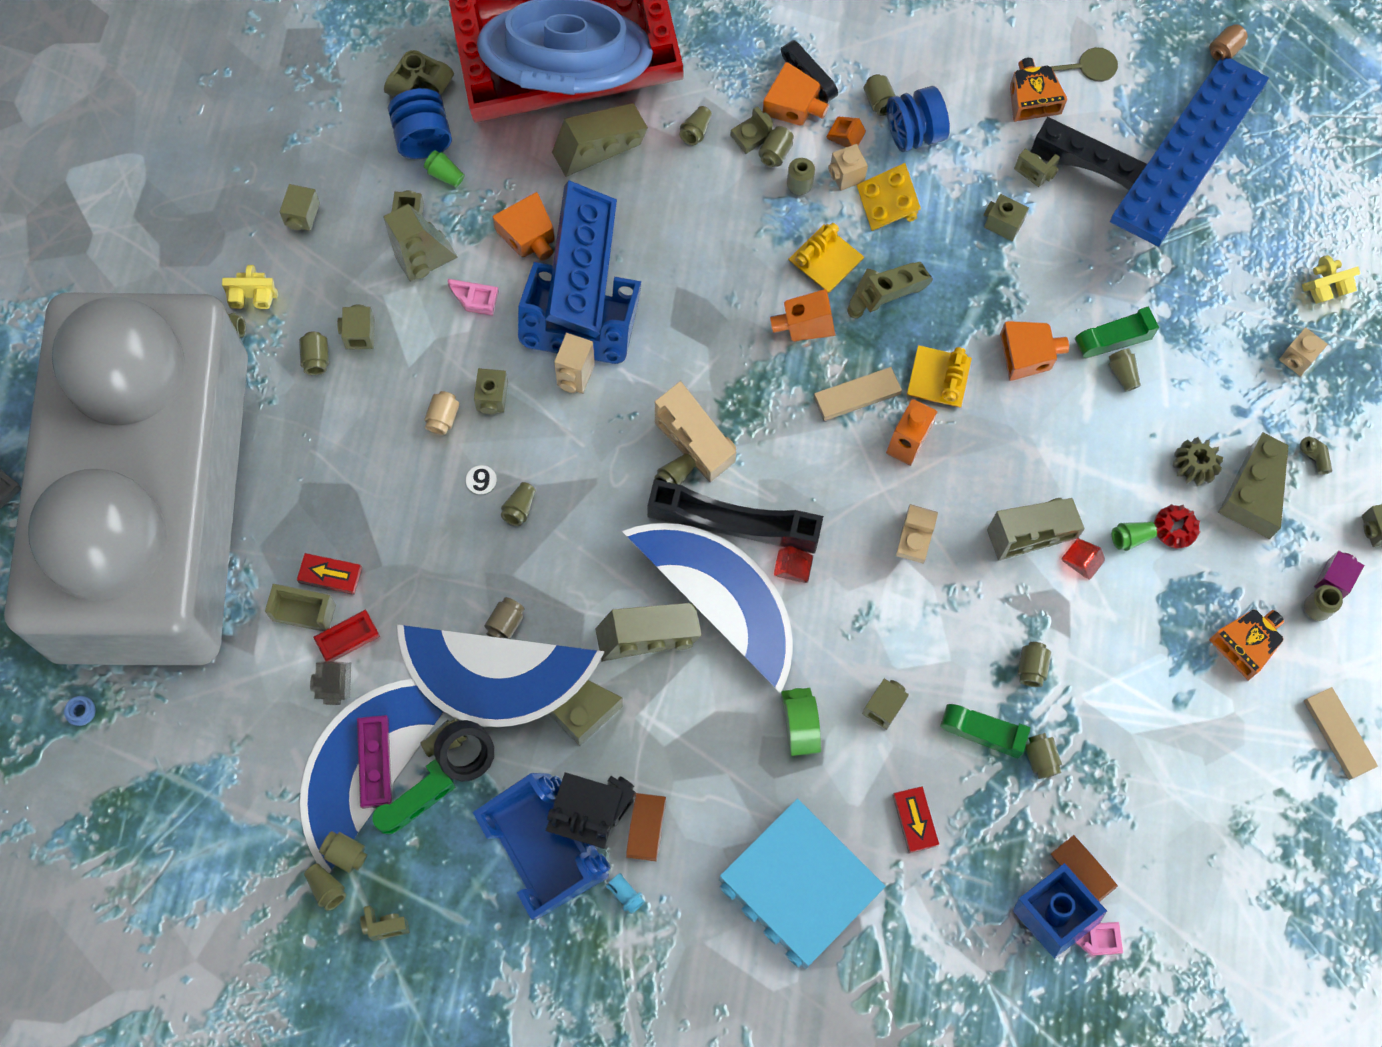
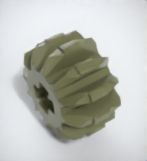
[1173,437,1223,487]

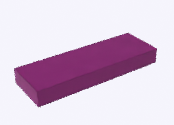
[357,715,392,809]

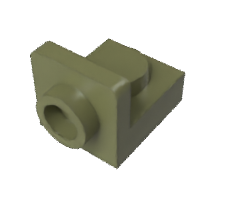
[730,106,773,154]
[1014,148,1060,187]
[360,905,410,941]

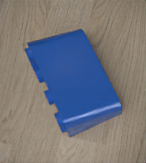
[518,262,642,364]
[472,773,610,920]

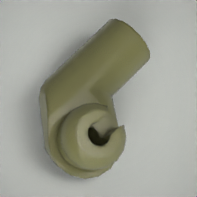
[1300,436,1332,475]

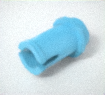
[606,873,645,914]

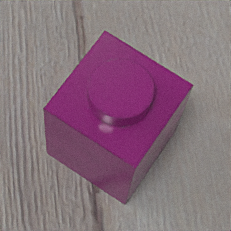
[1314,551,1365,598]

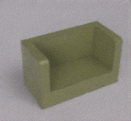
[265,584,336,632]

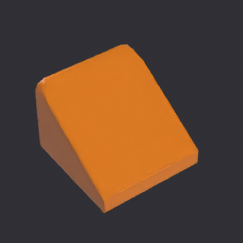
[826,116,866,147]

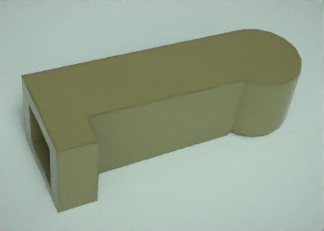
[857,262,933,312]

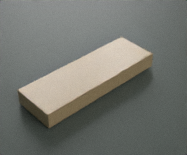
[814,367,902,421]
[1304,687,1378,780]

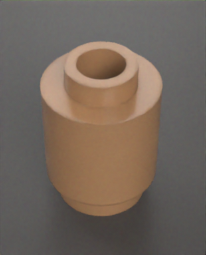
[1209,24,1248,61]

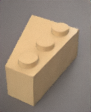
[655,381,736,482]

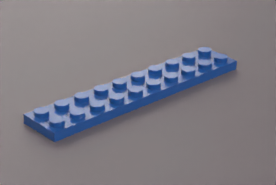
[1110,56,1269,247]

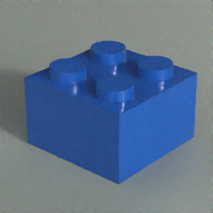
[1013,863,1107,959]

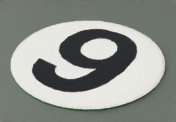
[466,465,497,494]

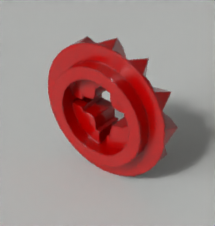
[1154,504,1201,548]

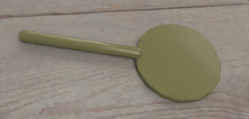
[1050,47,1118,82]

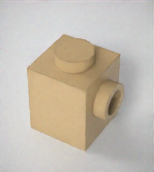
[828,144,868,191]
[1279,327,1328,376]

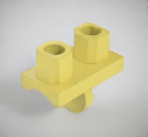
[1301,255,1361,304]
[222,265,278,309]

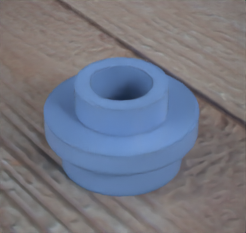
[64,696,96,726]

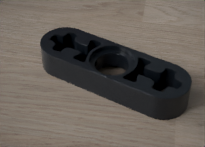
[781,40,838,103]

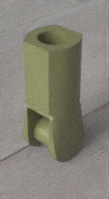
[847,268,879,318]

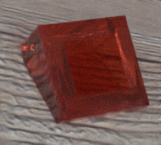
[1061,538,1105,580]
[774,546,813,583]

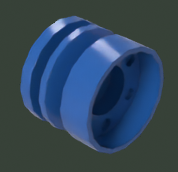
[887,86,950,152]
[388,89,452,159]

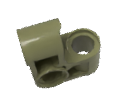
[384,50,454,97]

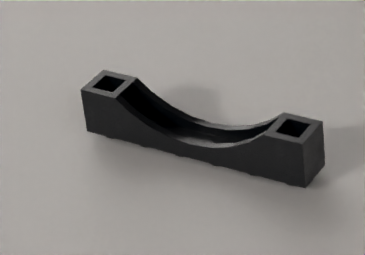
[1030,116,1147,190]
[647,479,824,554]

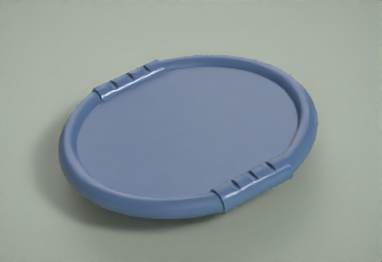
[477,0,653,95]

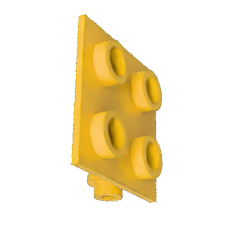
[857,163,921,231]
[788,223,865,293]
[907,345,972,408]

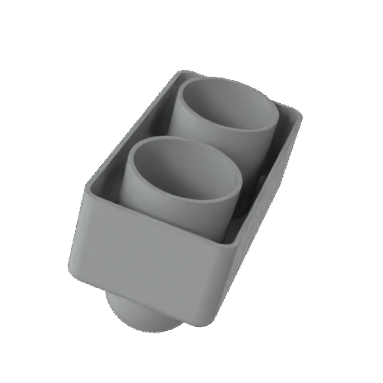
[4,292,248,665]

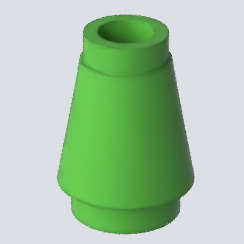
[423,150,465,188]
[1111,521,1157,551]

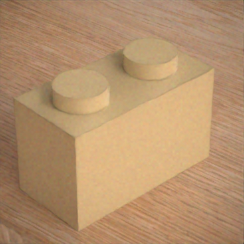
[554,333,595,394]

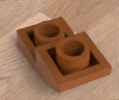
[626,793,666,862]
[1051,835,1118,902]

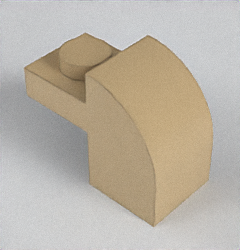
[896,504,938,564]

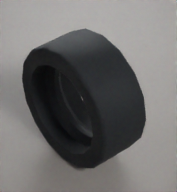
[434,720,494,782]

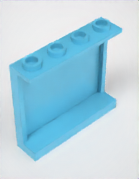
[719,798,886,969]

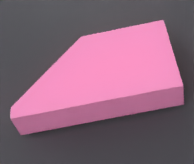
[448,279,499,316]
[1076,922,1123,956]

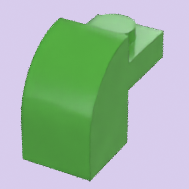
[781,688,821,756]

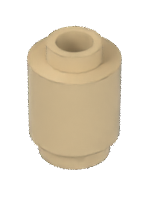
[424,391,460,435]

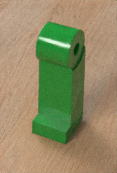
[1075,306,1159,358]
[940,704,1031,759]
[372,759,456,835]

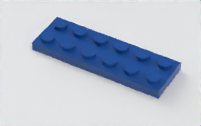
[545,180,617,338]

